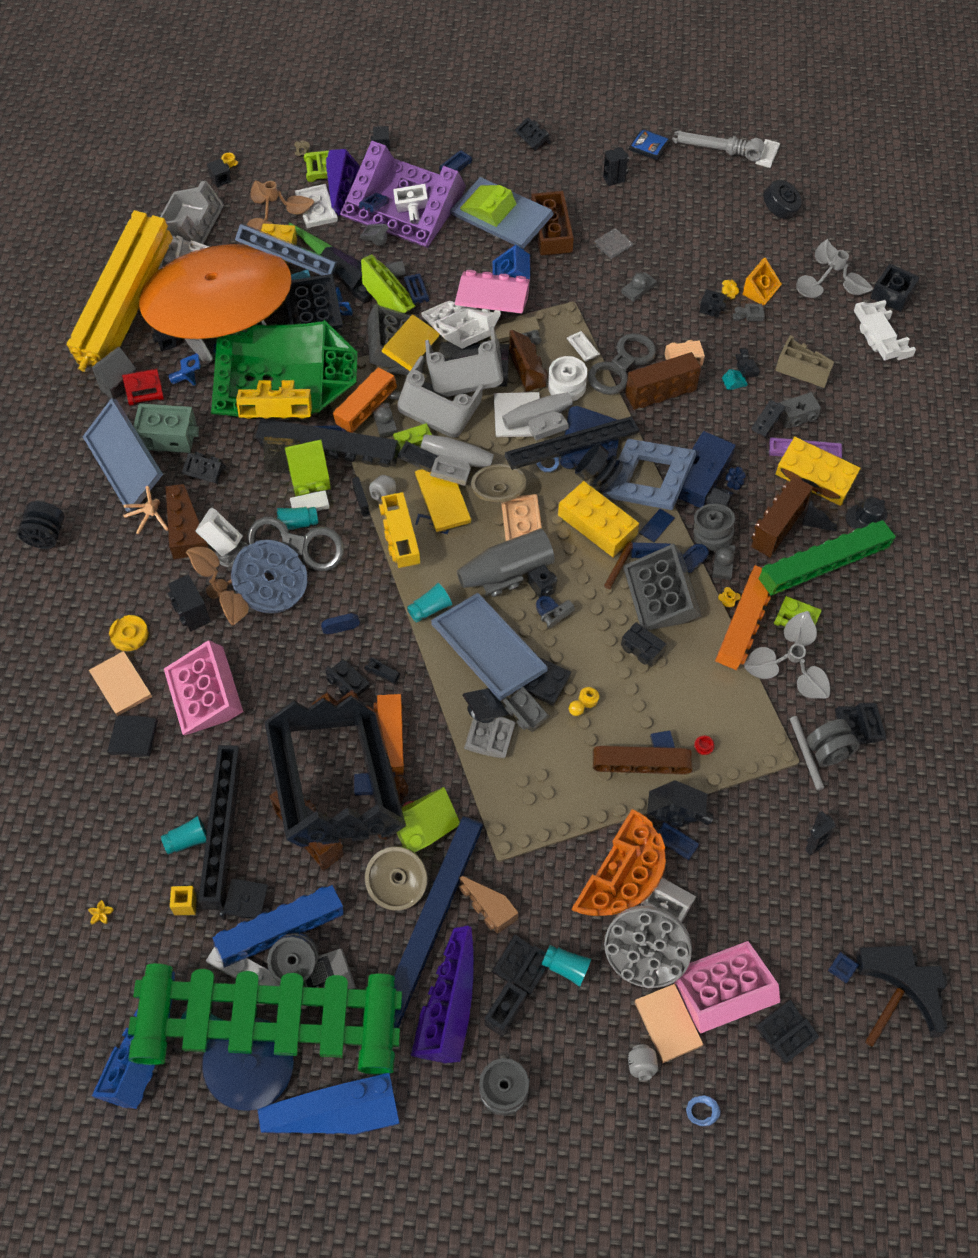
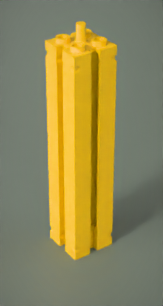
[66,210,173,372]

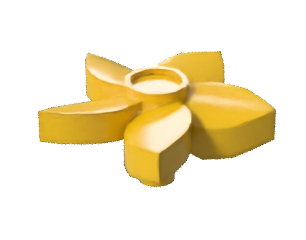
[88,900,114,925]

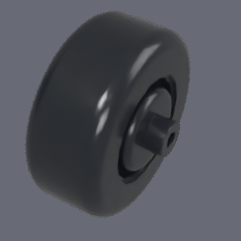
[763,180,802,219]

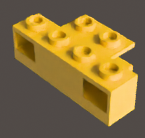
[236,380,312,419]
[379,492,420,568]

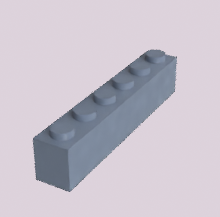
[235,224,337,275]

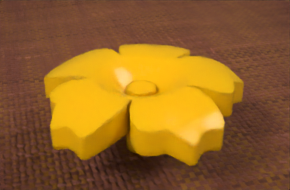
[721,279,739,300]

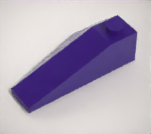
[326,149,360,215]

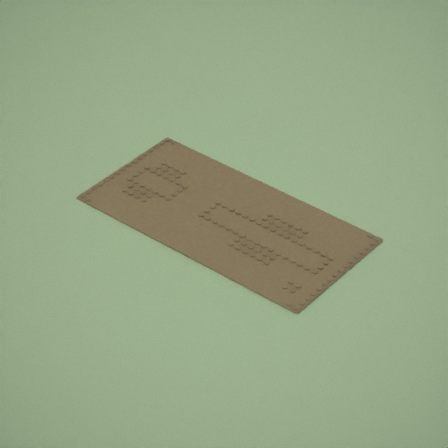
[330,302,799,862]

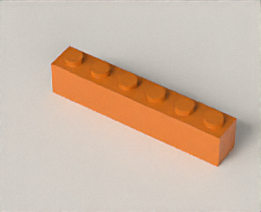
[715,565,771,670]

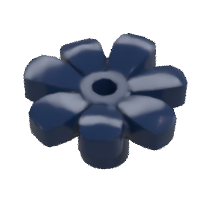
[726,467,746,490]

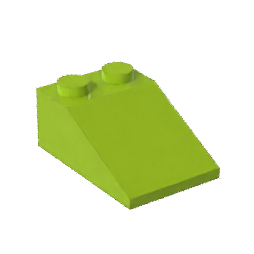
[460,185,516,227]
[285,440,331,497]
[397,787,460,853]

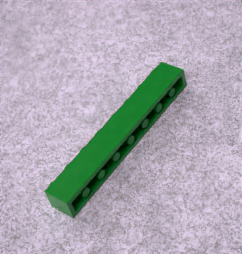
[758,520,896,595]

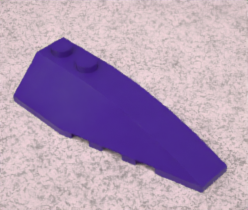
[411,926,473,1063]

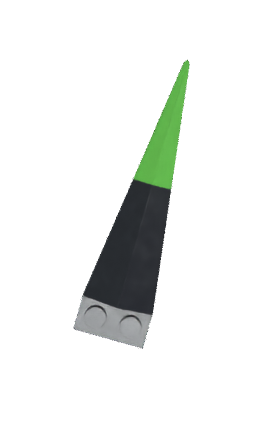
[289,223,373,304]

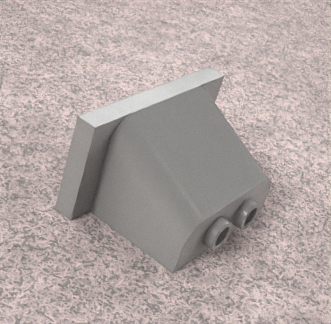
[160,181,224,244]

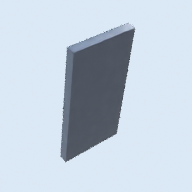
[450,177,554,249]
[83,398,163,512]
[431,593,547,701]

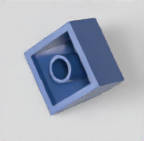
[493,245,530,279]

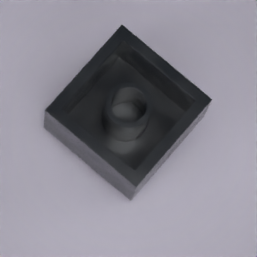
[871,263,920,312]
[167,574,211,632]

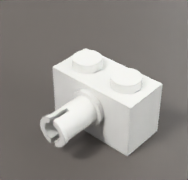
[393,184,429,224]

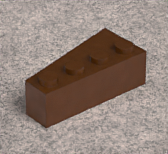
[166,484,209,559]

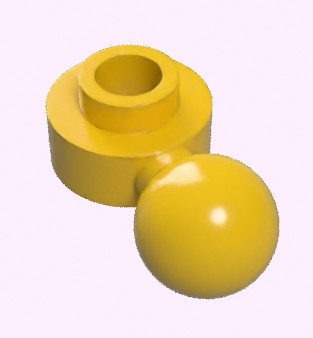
[569,687,599,716]

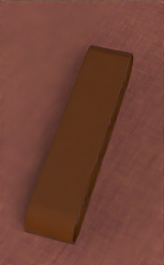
[593,746,692,774]

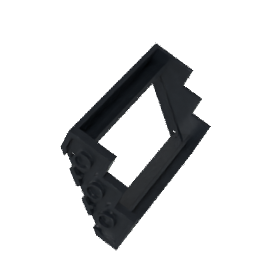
[264,695,406,847]

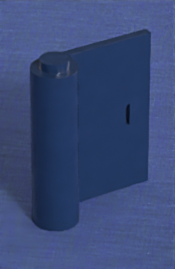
[560,406,619,469]

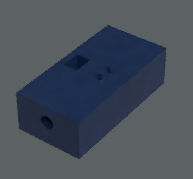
[678,431,736,508]

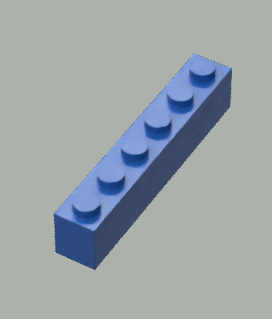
[212,885,343,968]

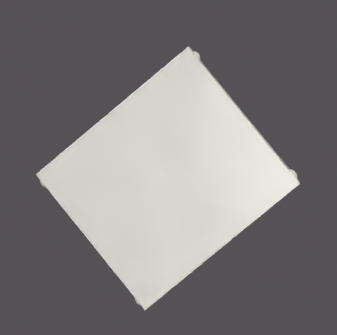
[494,392,540,437]

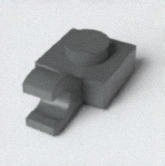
[733,304,765,321]

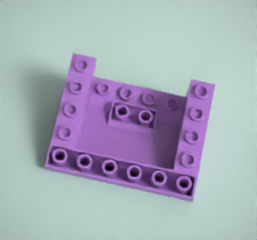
[340,141,466,248]

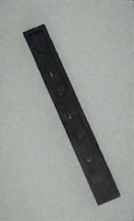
[504,416,640,470]

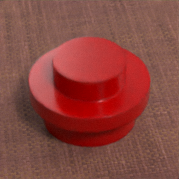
[694,735,715,755]

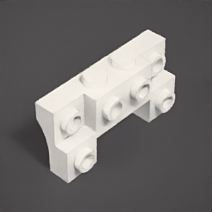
[854,300,916,360]

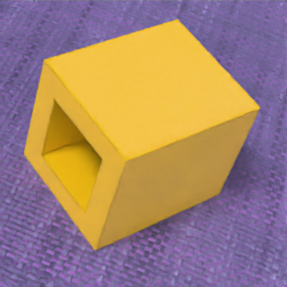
[170,886,197,915]

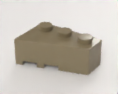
[775,335,834,388]

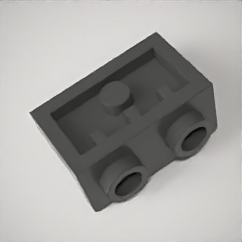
[503,687,550,732]

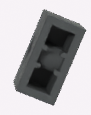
[780,392,821,429]

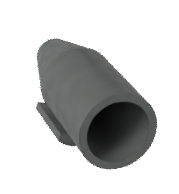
[457,528,555,597]

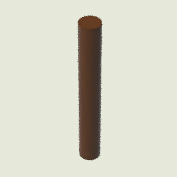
[604,542,633,589]
[865,988,905,1047]

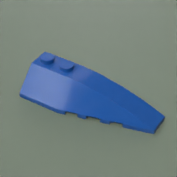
[92,971,175,1109]

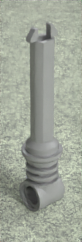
[672,130,765,161]

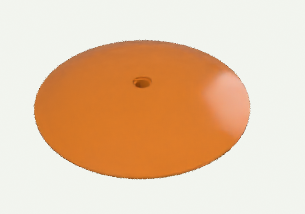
[139,244,291,339]

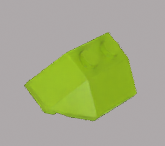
[361,254,415,313]

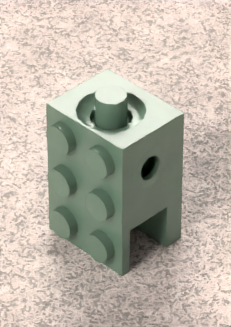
[133,403,199,453]

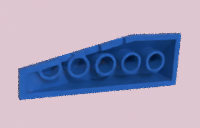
[258,1073,399,1135]

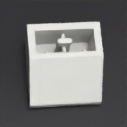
[195,508,243,556]
[640,878,696,923]

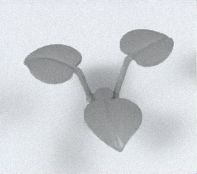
[796,239,873,298]
[744,611,830,699]

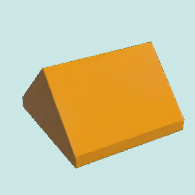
[743,258,782,305]

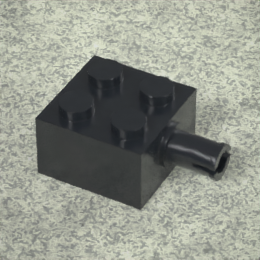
[647,780,713,827]

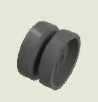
[693,504,735,551]
[806,719,860,767]
[267,932,319,983]
[479,1058,529,1116]

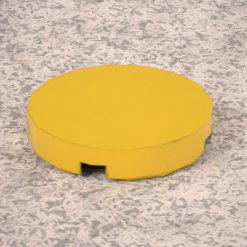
[109,615,149,651]

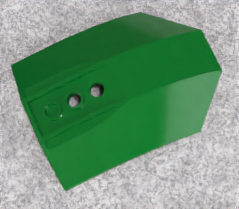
[211,320,357,416]

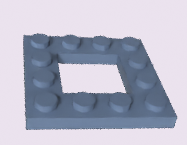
[603,439,696,510]

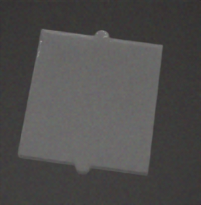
[594,228,633,259]

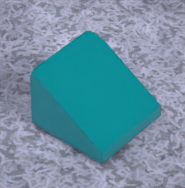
[722,369,748,390]

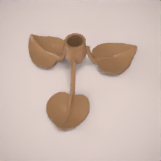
[247,180,315,231]
[186,547,267,626]

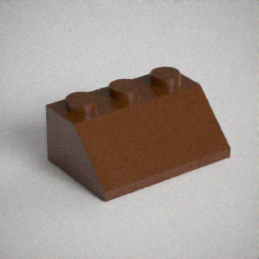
[509,330,548,392]

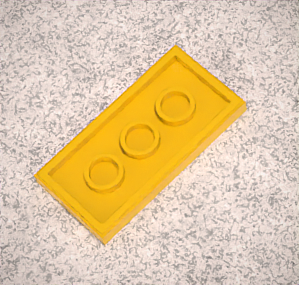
[381,314,440,371]
[415,469,471,532]

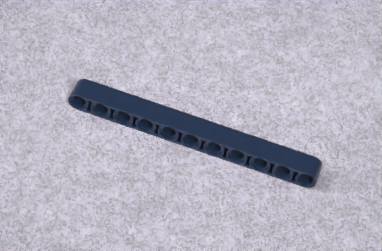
[394,816,483,1028]

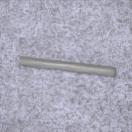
[790,716,824,791]

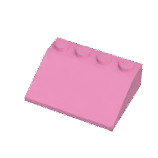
[455,270,530,313]
[164,640,243,735]
[675,941,780,1034]

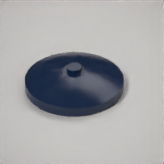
[202,1017,293,1111]

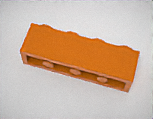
[333,367,397,433]
[374,694,404,775]

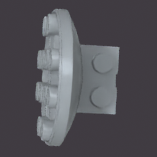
[604,906,692,988]

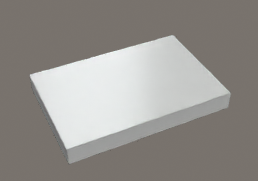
[295,184,338,228]

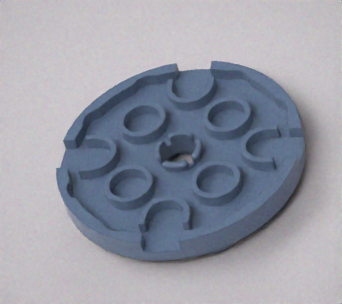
[231,540,307,613]

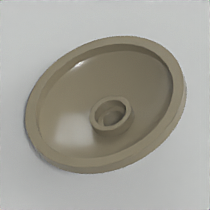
[471,464,526,503]
[365,846,428,910]

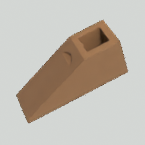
[459,876,518,934]

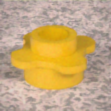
[221,153,238,168]
[718,587,741,607]

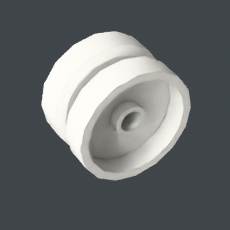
[548,356,587,401]

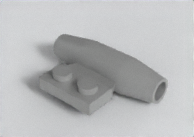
[502,392,573,441]
[421,435,494,486]

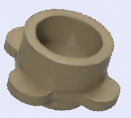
[294,140,310,156]

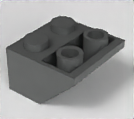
[92,347,137,399]

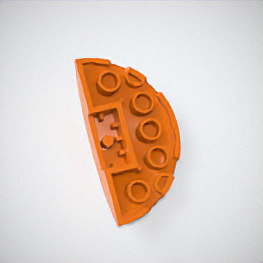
[572,809,666,916]

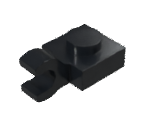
[735,348,760,377]

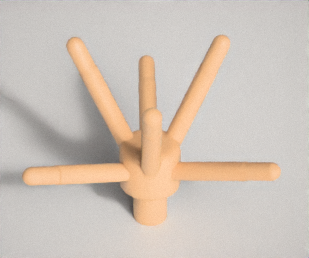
[123,486,168,534]

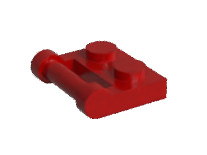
[122,368,164,406]

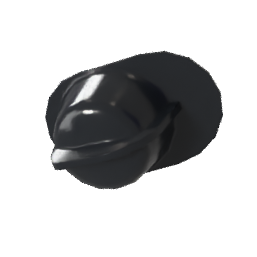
[845,497,887,529]

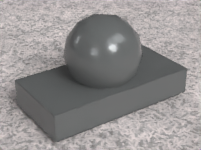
[360,224,389,246]
[621,272,657,302]
[373,403,397,437]
[712,545,735,580]

